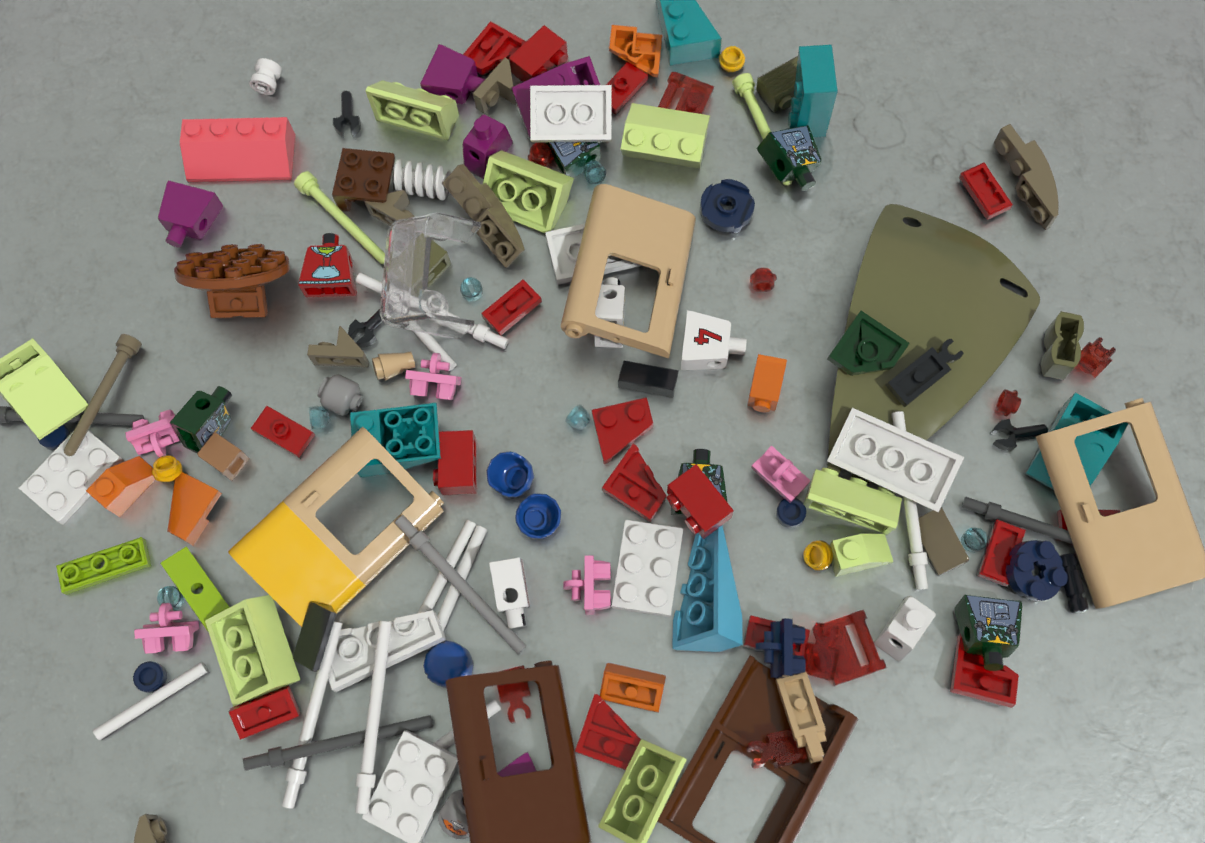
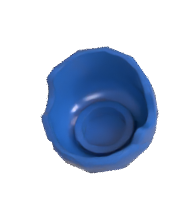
[486,451,534,498]
[515,494,561,539]
[423,640,474,689]

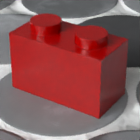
[509,25,568,82]
[433,430,477,495]
[666,464,734,539]

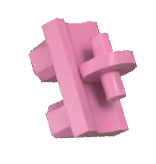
[405,353,462,400]
[125,409,180,457]
[751,445,811,503]
[563,556,611,615]
[134,603,199,654]

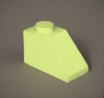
[830,534,894,577]

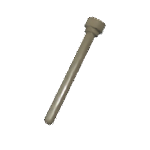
[64,334,142,456]

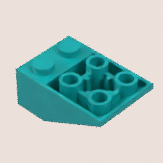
[1025,392,1128,490]
[350,403,441,477]

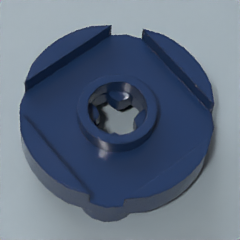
[700,179,755,233]
[1006,540,1068,601]

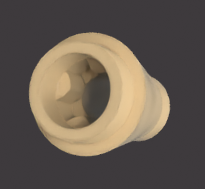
[372,351,415,381]

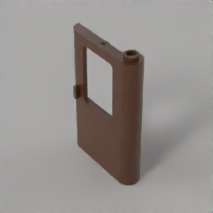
[657,655,859,843]
[445,661,592,843]

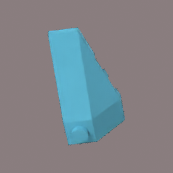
[672,525,743,652]

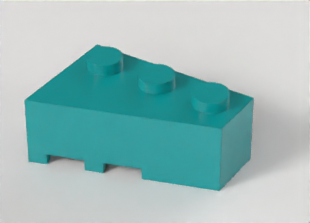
[656,0,722,66]
[788,45,838,138]

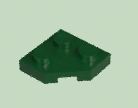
[827,311,910,376]

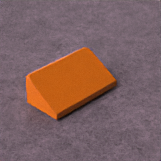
[599,663,666,712]

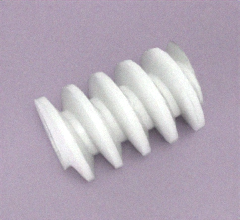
[392,159,451,200]

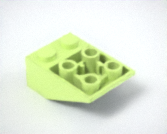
[0,338,88,440]

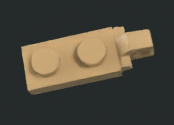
[776,671,826,763]

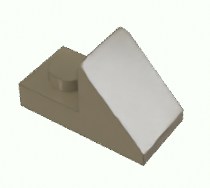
[473,58,516,113]
[365,190,420,240]
[307,326,369,367]

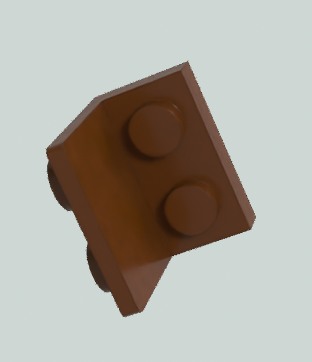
[332,148,395,212]

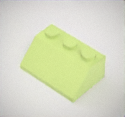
[365,80,459,140]
[621,103,710,169]
[483,150,574,233]
[803,468,902,535]
[205,595,301,707]
[598,739,687,843]

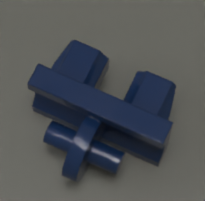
[755,618,806,679]

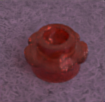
[528,142,554,167]
[750,268,777,292]
[996,389,1021,417]

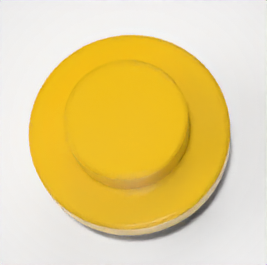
[719,46,745,72]
[152,456,183,482]
[803,540,833,570]

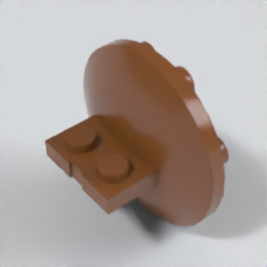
[174,244,290,318]

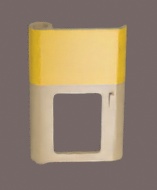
[228,427,444,627]

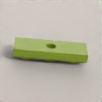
[56,537,152,595]
[160,546,230,633]

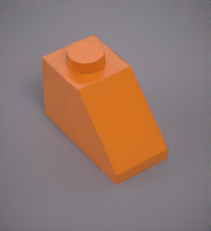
[747,354,787,413]
[86,456,156,517]

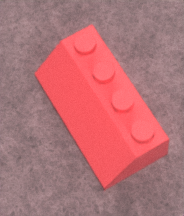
[180,117,295,182]

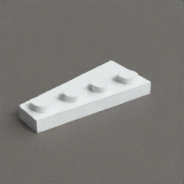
[328,610,446,692]

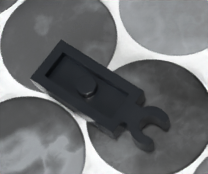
[886,339,964,407]

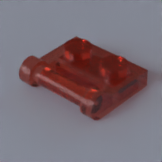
[658,72,714,114]
[812,610,887,686]

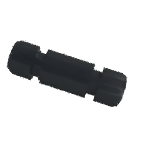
[1060,553,1089,613]

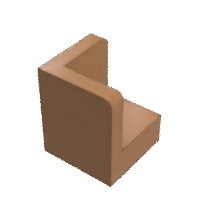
[197,432,250,481]

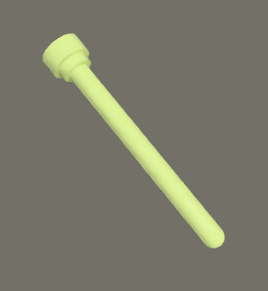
[732,73,793,186]
[294,171,389,264]

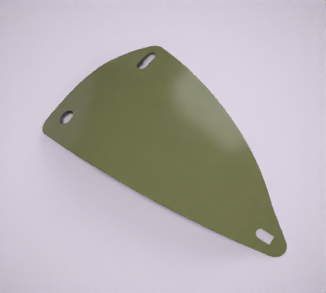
[827,204,1040,484]

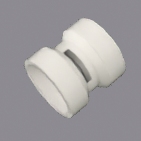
[249,58,282,95]

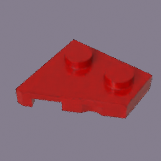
[463,21,526,75]
[591,397,653,464]
[602,444,667,522]
[950,634,1019,708]
[575,694,641,770]

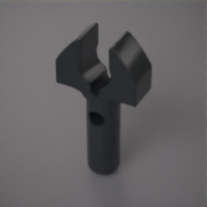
[333,91,361,138]
[348,303,393,348]
[990,419,1048,451]

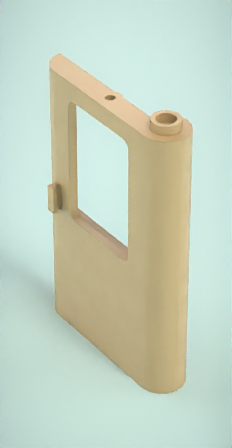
[561,184,696,359]
[1035,398,1205,609]

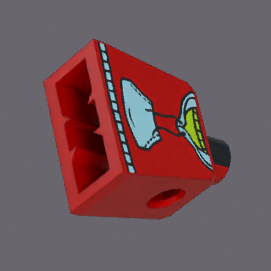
[298,233,357,297]

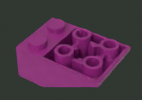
[511,56,600,138]

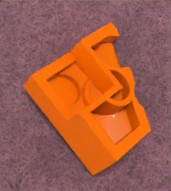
[609,25,662,77]
[167,472,222,546]

